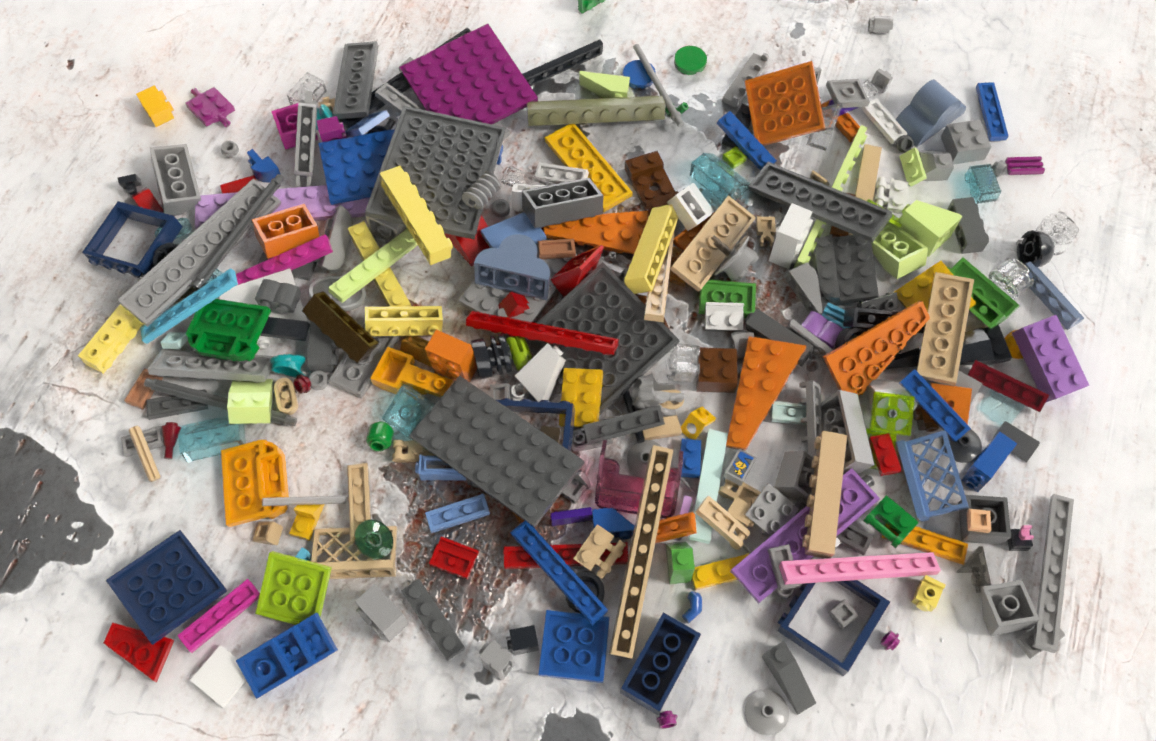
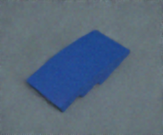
[236,613,338,699]

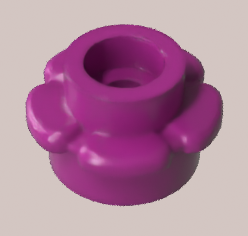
[880,630,900,651]
[657,711,678,729]

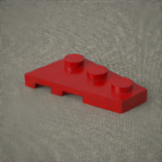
[103,622,174,683]

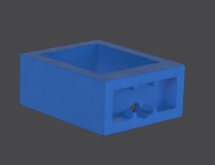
[961,432,1017,492]

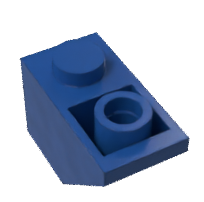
[592,508,635,540]

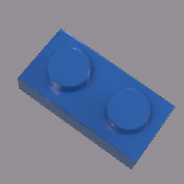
[679,438,701,478]

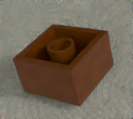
[696,347,738,393]

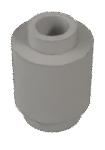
[868,16,893,33]

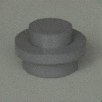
[896,135,914,153]

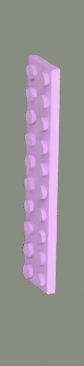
[195,185,370,229]

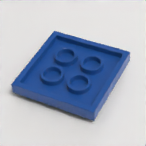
[538,610,610,683]

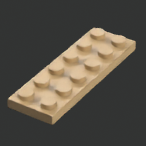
[670,195,756,292]
[916,272,974,386]

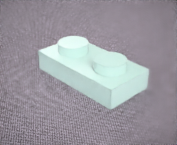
[771,401,807,425]

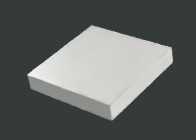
[190,645,246,708]

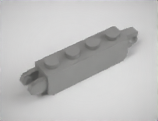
[294,90,317,188]

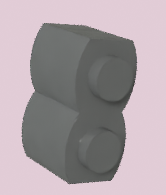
[255,279,302,314]

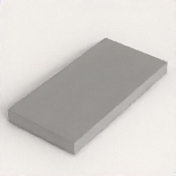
[328,324,400,399]

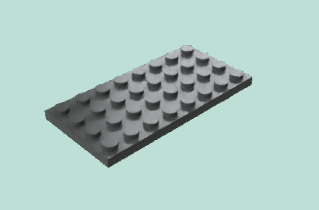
[409,376,585,528]

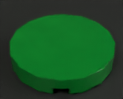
[674,46,707,75]

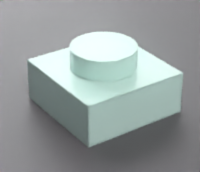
[160,332,188,350]

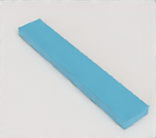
[140,268,238,344]

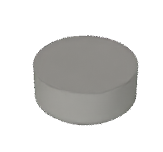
[492,199,510,217]
[308,370,328,390]

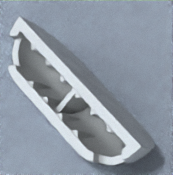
[315,205,353,270]

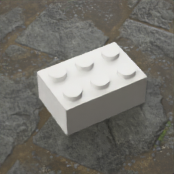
[769,203,813,269]

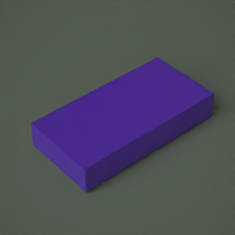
[551,507,592,527]

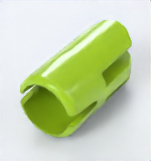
[506,336,532,371]

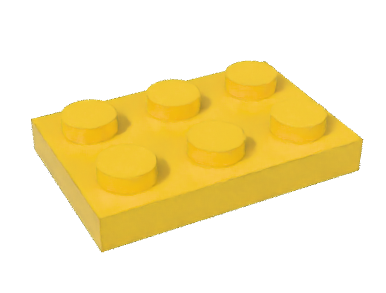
[559,368,603,428]

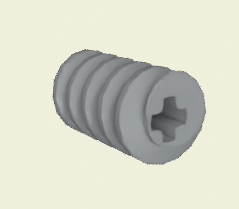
[462,171,501,209]

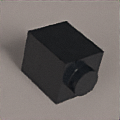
[506,625,539,656]

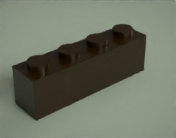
[302,291,378,363]

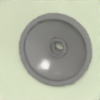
[309,276,366,312]

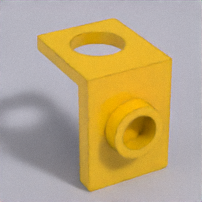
[681,406,717,440]

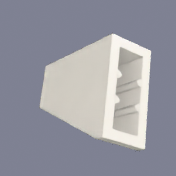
[515,343,566,402]

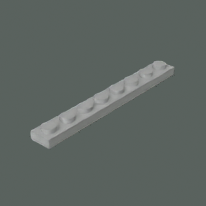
[1032,494,1074,653]

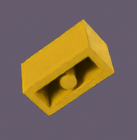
[136,85,174,127]

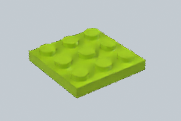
[255,551,332,625]

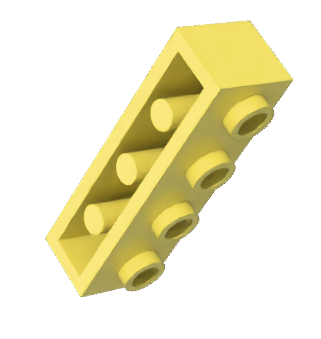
[78,304,143,374]
[365,306,443,337]

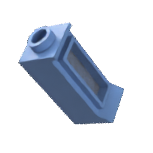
[415,454,466,480]

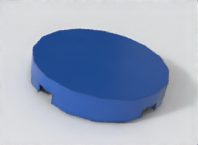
[623,60,656,89]

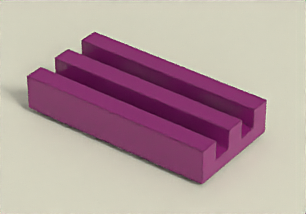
[1005,156,1045,175]

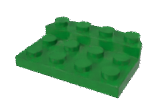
[186,299,271,362]

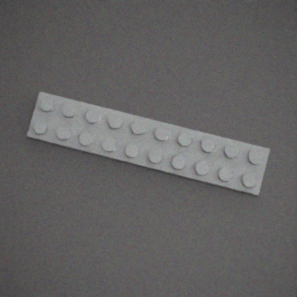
[118,178,281,327]

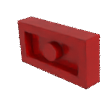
[869,433,902,476]

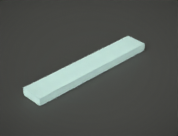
[689,429,728,544]

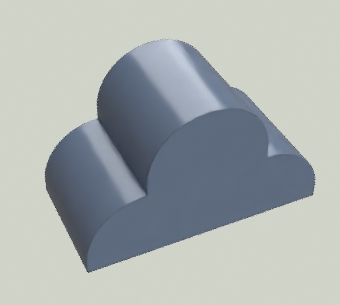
[896,79,966,147]
[474,234,550,300]

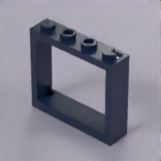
[82,201,183,278]
[496,398,575,451]
[777,558,890,676]

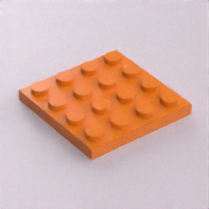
[745,61,825,146]

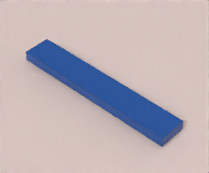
[510,521,608,626]

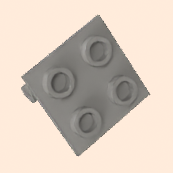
[745,483,799,538]

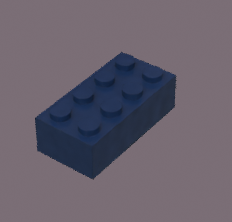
[620,612,701,715]

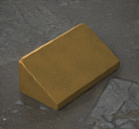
[400,336,432,367]

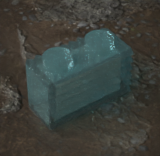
[964,164,1001,204]

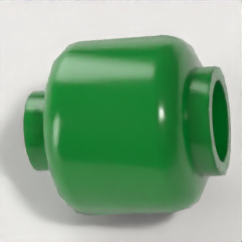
[366,421,394,452]

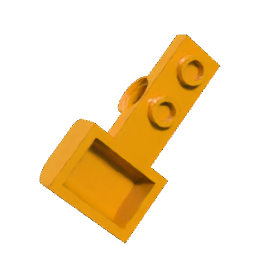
[370,347,454,398]

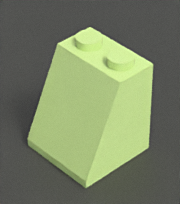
[898,200,962,257]

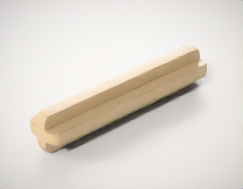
[129,426,160,482]

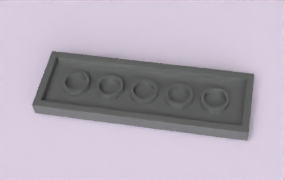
[333,41,379,119]

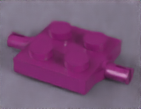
[185,87,235,127]

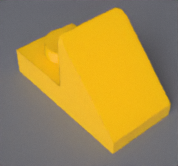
[289,504,325,541]

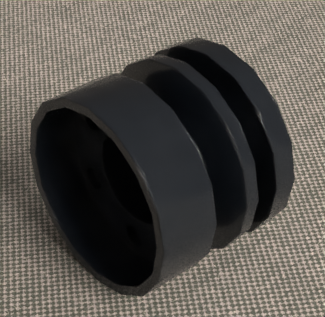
[471,333,512,380]

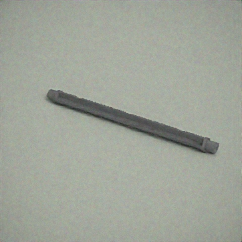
[192,174,284,289]
[144,378,297,426]

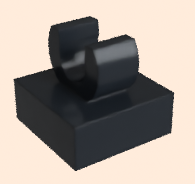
[118,174,142,195]

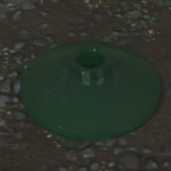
[354,519,393,559]

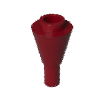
[161,422,182,459]

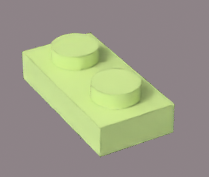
[899,147,927,187]

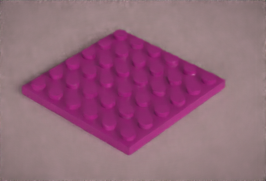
[400,23,538,125]

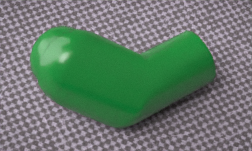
[665,102,689,115]

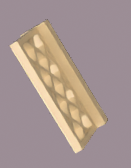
[311,526,397,579]

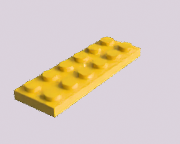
[545,124,633,213]

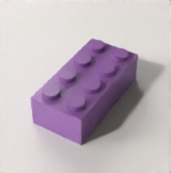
[1012,315,1090,402]

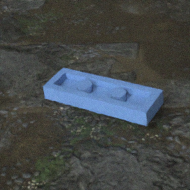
[425,494,490,534]

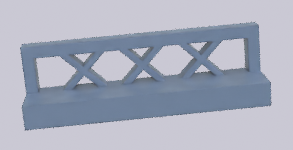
[1018,262,1084,330]

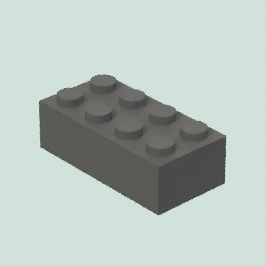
[522,178,604,228]

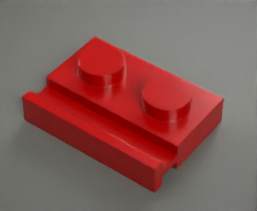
[429,536,479,580]

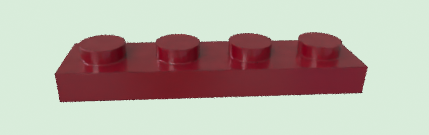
[967,360,1049,412]

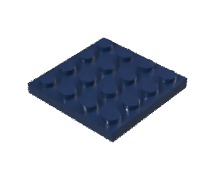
[106,530,227,645]

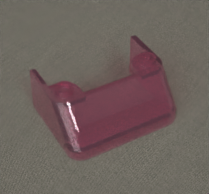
[595,440,683,518]

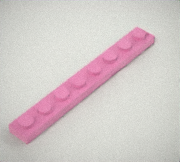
[779,552,941,585]

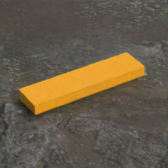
[882,523,968,564]

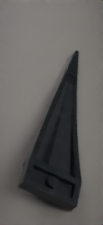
[886,325,1012,369]

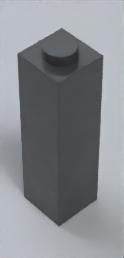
[745,309,813,367]

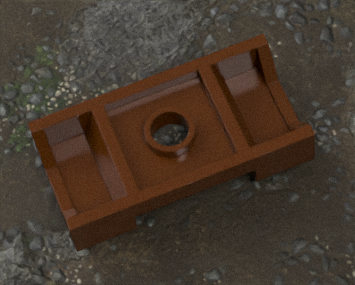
[625,151,679,215]

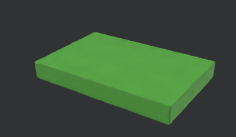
[698,280,756,318]

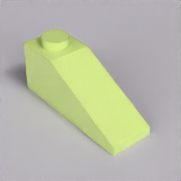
[579,71,630,98]

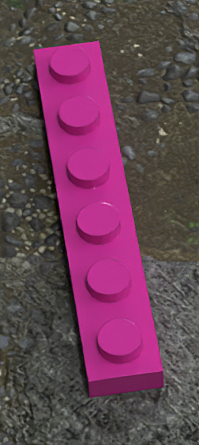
[236,234,333,286]

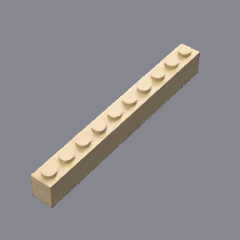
[608,445,673,659]

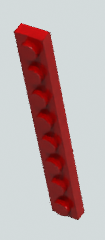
[466,311,619,355]

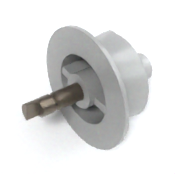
[711,235,759,281]

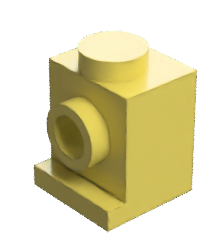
[911,575,946,612]

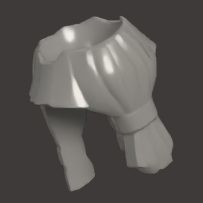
[630,373,684,417]

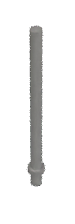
[633,44,684,128]

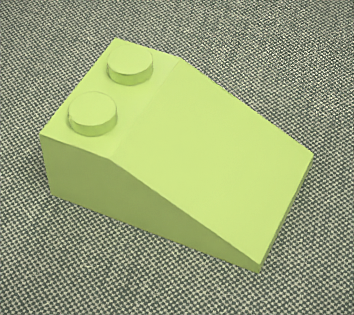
[871,222,928,279]
[227,379,273,424]

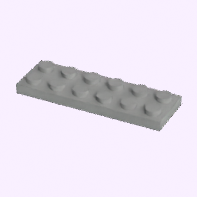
[148,349,274,383]

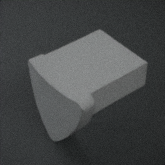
[731,331,754,358]
[561,470,591,504]

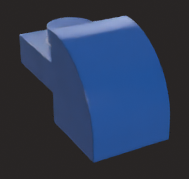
[247,149,281,183]

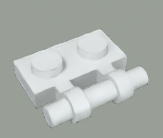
[874,177,908,214]

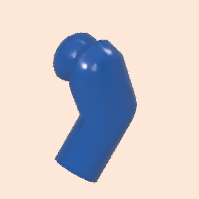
[682,591,702,624]

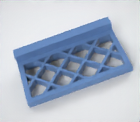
[896,430,969,522]

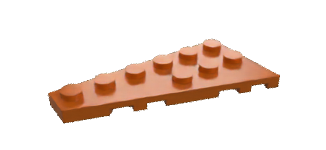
[543,211,649,256]
[823,301,930,397]
[726,336,807,451]

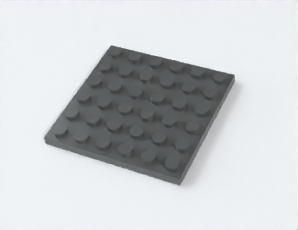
[525,262,680,416]

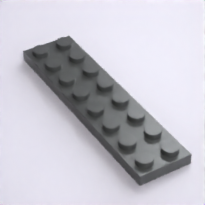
[748,162,892,243]

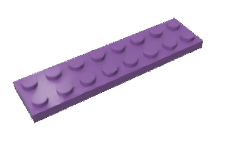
[730,468,880,604]

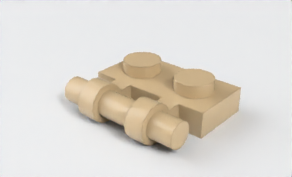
[574,524,626,579]

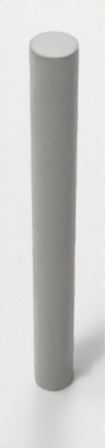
[262,495,346,506]

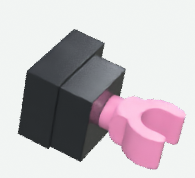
[1007,525,1034,551]

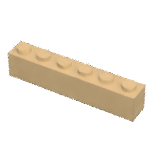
[802,431,847,559]

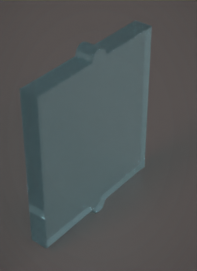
[980,391,1025,425]

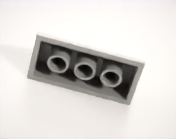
[150,144,201,215]
[821,390,874,475]

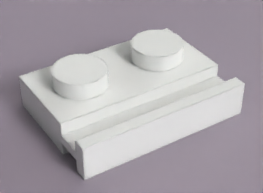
[705,302,744,331]

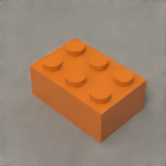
[252,204,319,259]
[425,329,478,382]

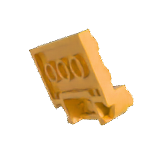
[221,440,289,527]

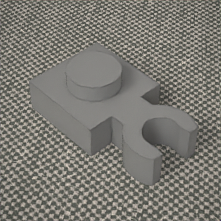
[480,383,511,400]

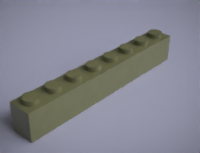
[527,96,665,126]

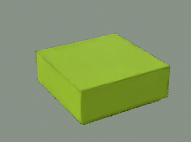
[722,146,747,169]

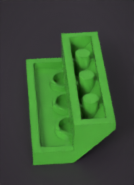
[947,257,1020,329]

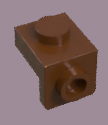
[913,404,939,432]

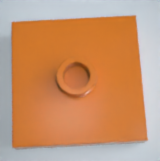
[931,383,972,425]

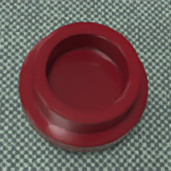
[293,374,311,393]

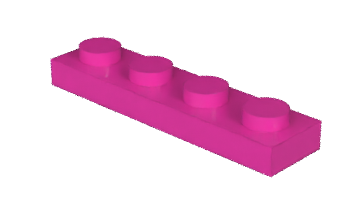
[177,579,260,653]

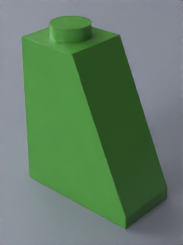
[665,542,695,584]

